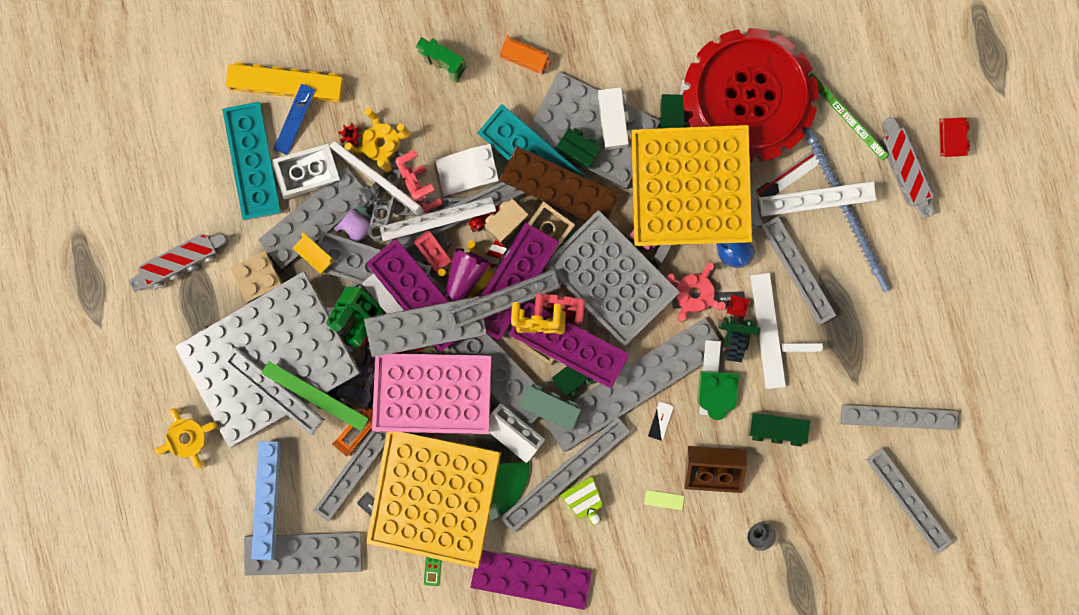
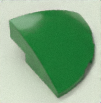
[488,461,529,521]

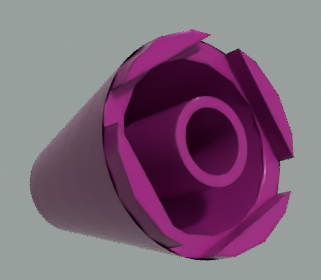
[445,247,491,301]

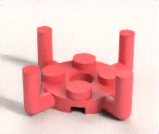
[395,150,443,213]
[666,263,726,322]
[534,293,585,325]

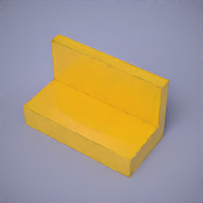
[293,232,335,275]

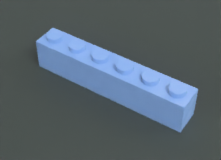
[251,441,282,561]

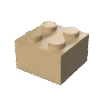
[484,199,529,245]
[528,202,575,255]
[230,251,283,303]

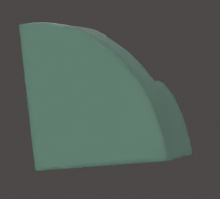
[355,205,373,221]

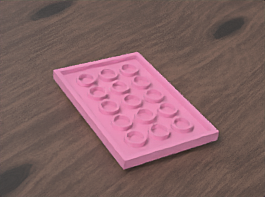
[372,354,492,434]

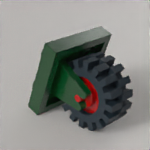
[718,317,761,363]

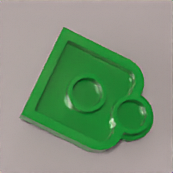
[697,371,739,420]

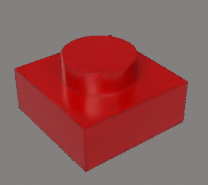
[726,294,750,318]

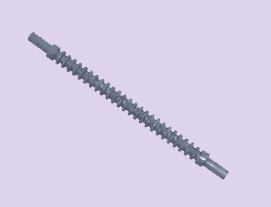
[803,126,890,292]

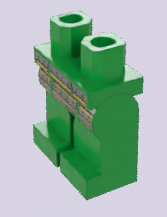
[416,37,466,83]

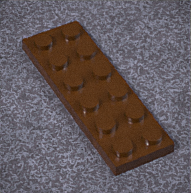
[500,145,620,221]

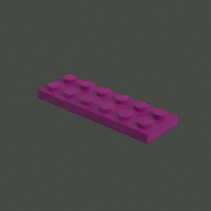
[480,222,559,340]
[366,238,454,353]
[509,301,630,389]
[470,550,592,610]

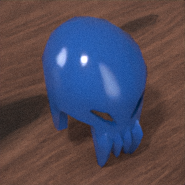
[716,242,755,268]

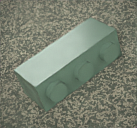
[518,384,581,431]

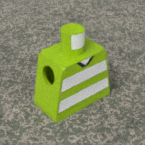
[560,476,603,525]

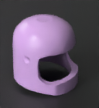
[334,208,370,242]

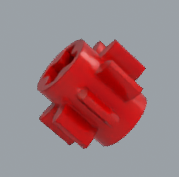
[338,123,363,145]

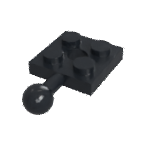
[334,341,375,408]

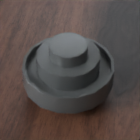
[358,182,381,208]
[747,522,776,551]

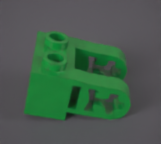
[326,286,384,348]

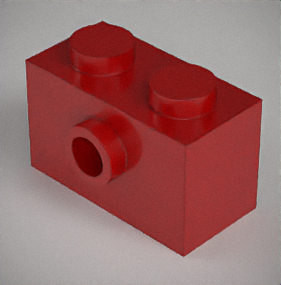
[939,117,970,157]

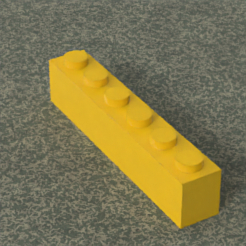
[225,62,344,103]

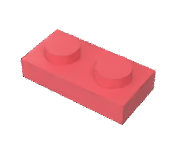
[414,230,451,272]

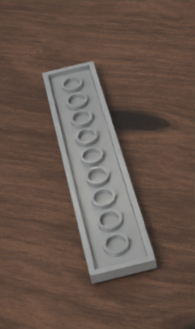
[429,275,543,426]
[543,317,726,452]

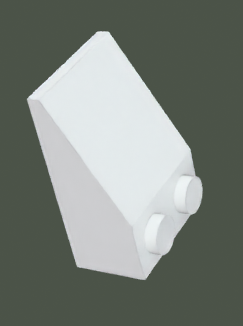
[272,144,340,200]
[435,144,499,197]

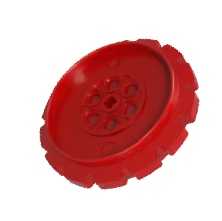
[682,28,818,163]

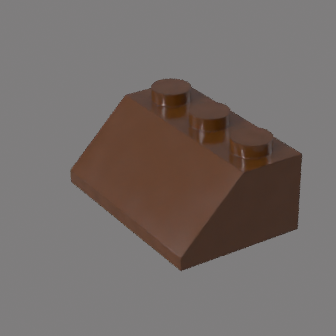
[684,446,747,493]

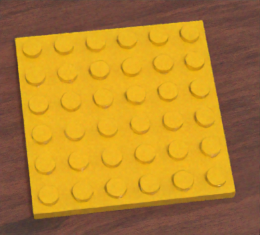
[631,125,752,246]
[367,432,501,568]

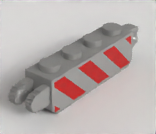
[880,117,934,218]
[129,234,229,292]

